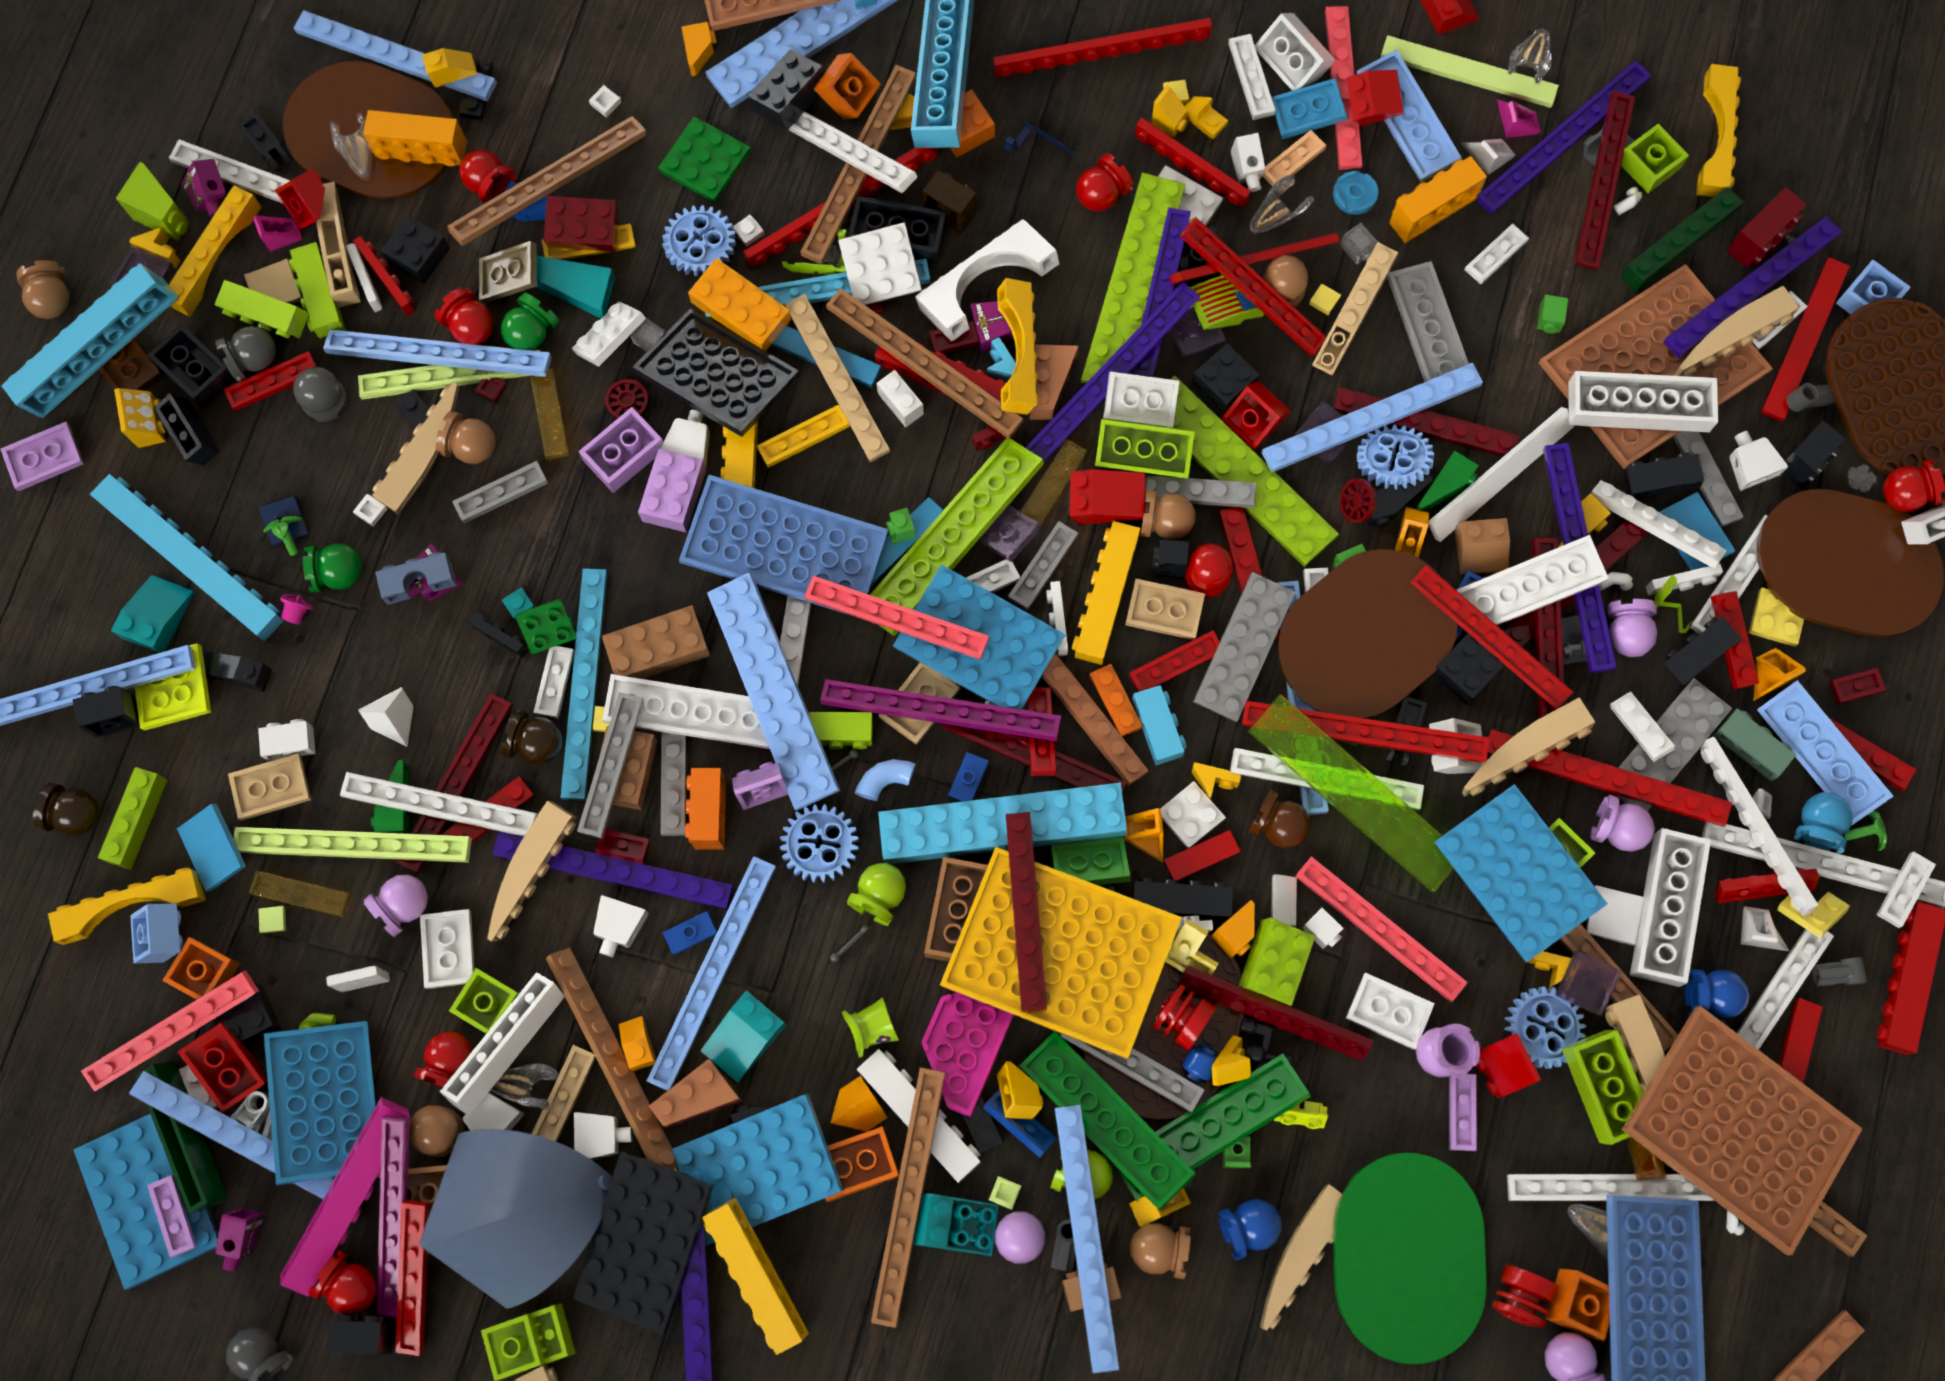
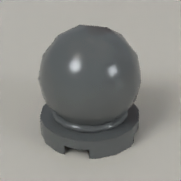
[215,326,276,382]
[293,367,348,422]
[226,1327,294,1381]

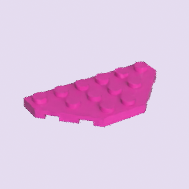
[921,992,1015,1118]

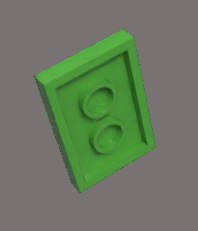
[1051,837,1130,885]

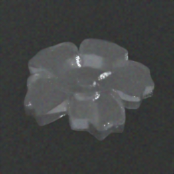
[823,246,842,267]
[1848,464,1877,492]

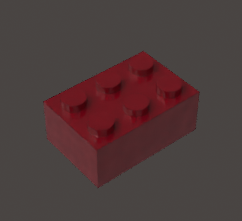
[1726,187,1807,269]
[544,196,619,252]

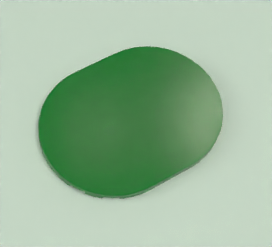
[1333,1153,1487,1364]

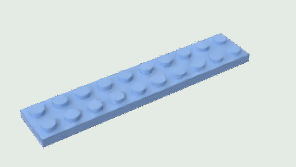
[706,0,898,108]
[707,573,840,810]

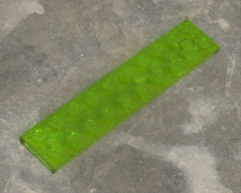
[1248,694,1454,892]

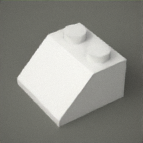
[1429,718,1484,774]

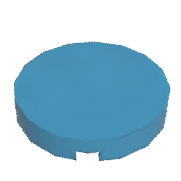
[1333,171,1379,215]

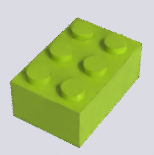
[1238,918,1315,1006]

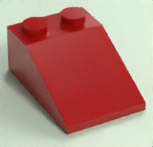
[1070,470,1146,525]
[178,1022,268,1112]
[1476,1033,1541,1099]

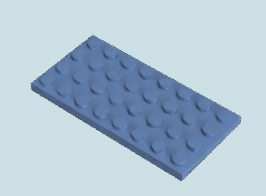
[679,475,888,615]
[1606,1195,1706,1381]

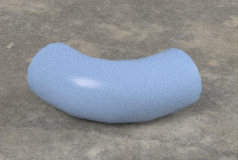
[855,759,916,801]

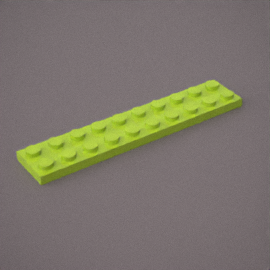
[1081,173,1186,384]
[1162,376,1339,567]
[870,438,1044,636]

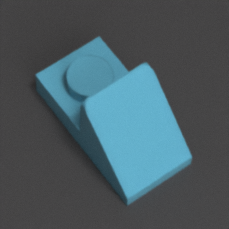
[987,337,1016,382]

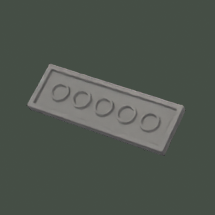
[1387,261,1469,382]
[1193,572,1295,722]
[1615,678,1732,811]

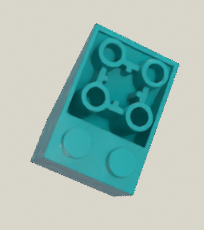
[913,1193,999,1256]

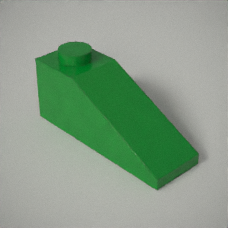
[1416,451,1479,512]
[371,760,410,834]

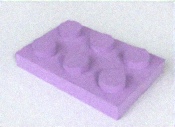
[1,422,84,491]

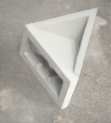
[1461,139,1516,175]
[359,687,414,747]
[1741,906,1789,951]

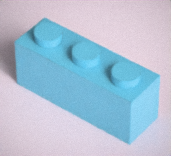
[1132,685,1187,766]

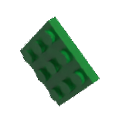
[658,116,751,203]

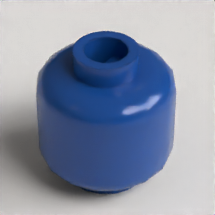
[1183,1043,1218,1082]

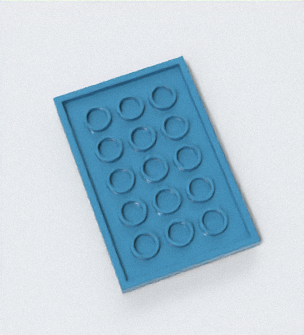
[893,564,1065,710]
[1434,784,1608,963]
[264,1021,375,1185]
[672,1094,844,1245]
[74,1114,219,1290]

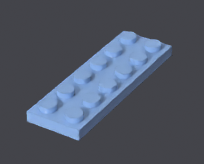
[1357,50,1461,182]
[1757,680,1893,825]

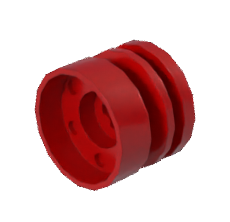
[1153,983,1217,1051]
[1491,1265,1558,1328]

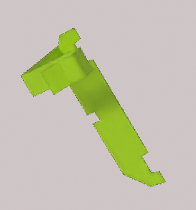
[782,229,849,275]
[1654,574,1693,633]

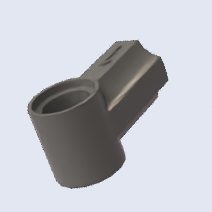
[1786,383,1835,412]
[1812,957,1868,986]
[1050,1219,1075,1272]

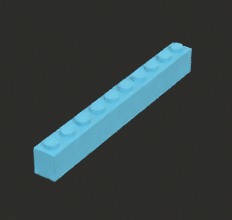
[90,474,283,642]

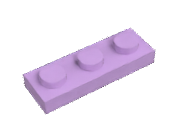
[1449,1074,1477,1151]
[147,1175,198,1258]

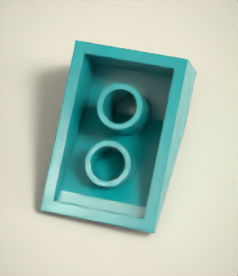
[111,575,195,653]
[701,990,787,1083]

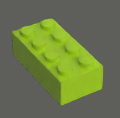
[1095,419,1195,478]
[1561,1030,1643,1145]

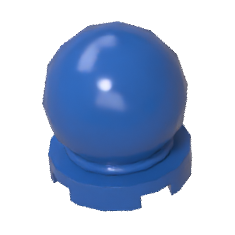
[1684,969,1750,1020]
[1217,1199,1281,1260]

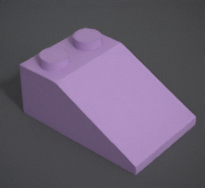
[732,762,788,810]

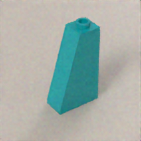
[536,256,615,319]

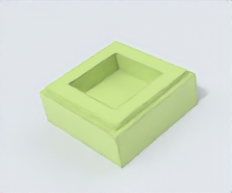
[258,906,286,934]
[989,1176,1021,1210]

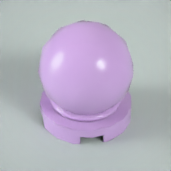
[1607,599,1657,657]
[1590,794,1655,852]
[364,875,428,937]
[1416,1024,1480,1077]
[995,1211,1045,1264]
[1544,1333,1605,1381]

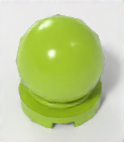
[847,863,906,926]
[1050,1149,1113,1199]

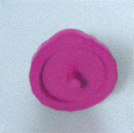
[280,594,314,624]

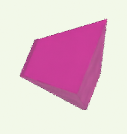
[1497,99,1541,139]
[253,214,302,252]

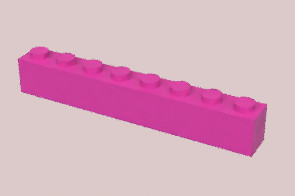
[280,1097,411,1297]

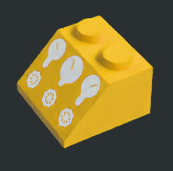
[114,388,167,448]

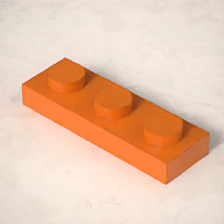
[1089,664,1143,738]

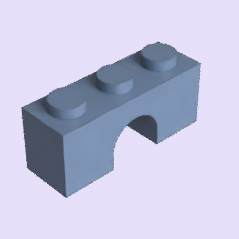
[375,552,457,605]

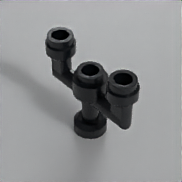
[1233,1018,1292,1084]

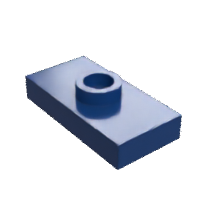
[948,752,989,802]
[663,911,717,956]

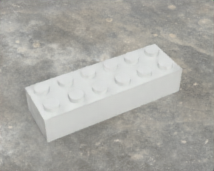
[1568,371,1718,432]
[1630,828,1711,987]

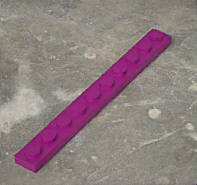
[820,679,1061,741]

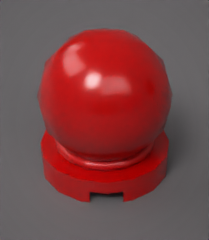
[459,149,518,204]
[1076,153,1133,212]
[435,287,494,345]
[1883,459,1945,512]
[1184,543,1233,598]
[413,1031,473,1088]
[308,1250,377,1316]

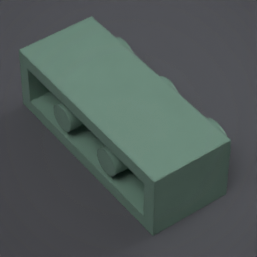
[1713,709,1796,781]

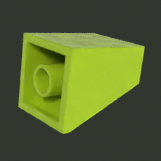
[116,162,190,241]

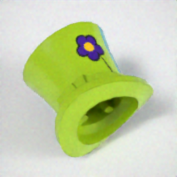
[841,997,899,1058]

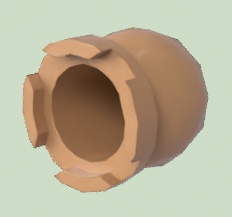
[1263,255,1309,307]
[16,260,70,320]
[436,410,496,464]
[1140,490,1196,540]
[409,1105,465,1157]
[1130,1223,1190,1279]

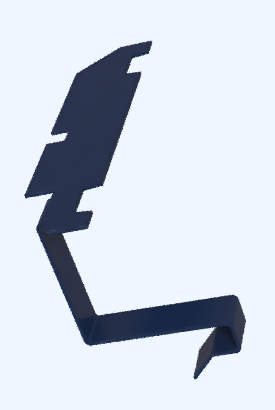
[1004,119,1076,156]

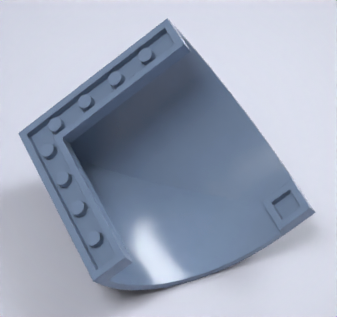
[419,1129,613,1309]

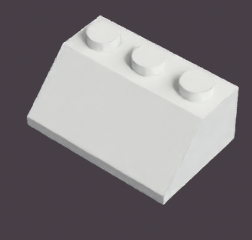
[1255,13,1336,91]

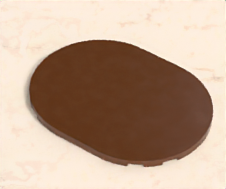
[283,61,453,200]
[1826,298,1945,475]
[1757,489,1944,637]
[1278,549,1458,719]
[1083,933,1244,1120]

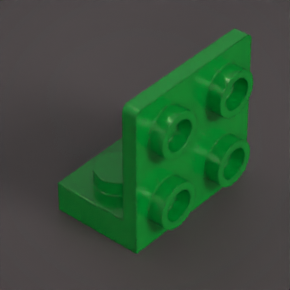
[515,599,577,654]

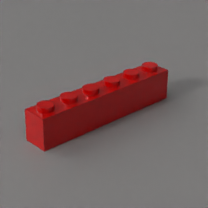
[875,342,1007,402]
[1877,902,1945,1055]

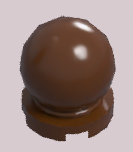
[1248,789,1311,849]

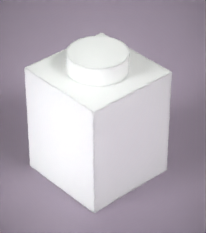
[1302,908,1344,949]

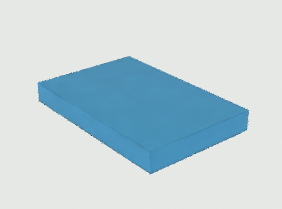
[1271,78,1347,139]
[1659,492,1735,570]
[177,804,246,891]

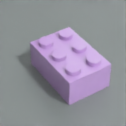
[579,407,663,493]
[638,448,707,533]

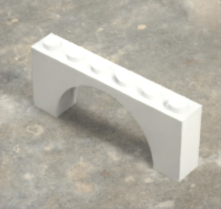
[915,219,1059,342]

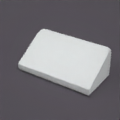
[1271,874,1297,926]

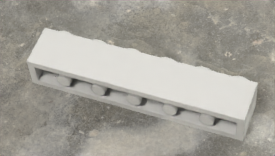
[440,972,565,1116]
[857,1049,981,1184]

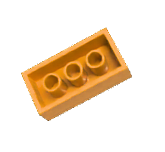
[363,110,467,166]
[1389,156,1487,243]
[688,258,791,351]

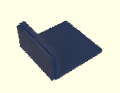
[259,495,309,545]

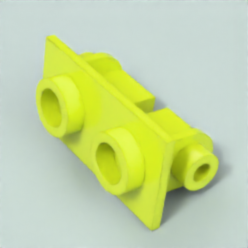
[1274,1101,1328,1129]

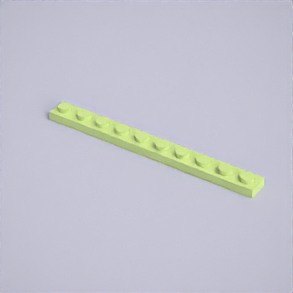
[233,827,472,862]

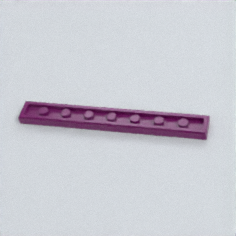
[377,1115,410,1318]

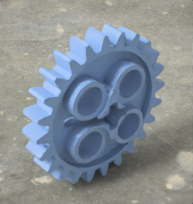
[662,205,736,276]
[1357,425,1434,490]
[780,804,859,883]
[1504,987,1586,1069]

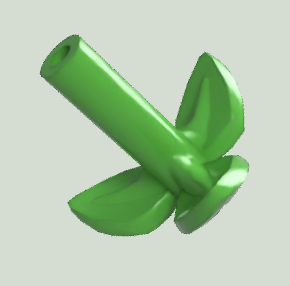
[263,516,303,556]
[1844,810,1887,851]

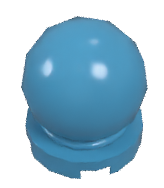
[1794,792,1853,854]

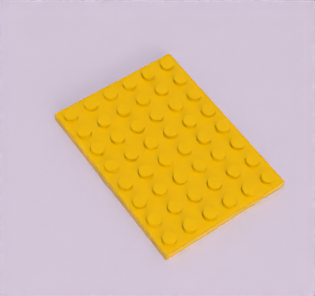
[940,847,1182,1059]

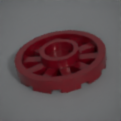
[605,379,649,419]
[1340,479,1377,523]

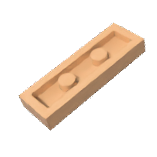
[1263,130,1326,189]

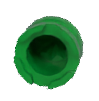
[501,293,559,351]
[303,543,362,593]

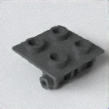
[1561,615,1588,665]

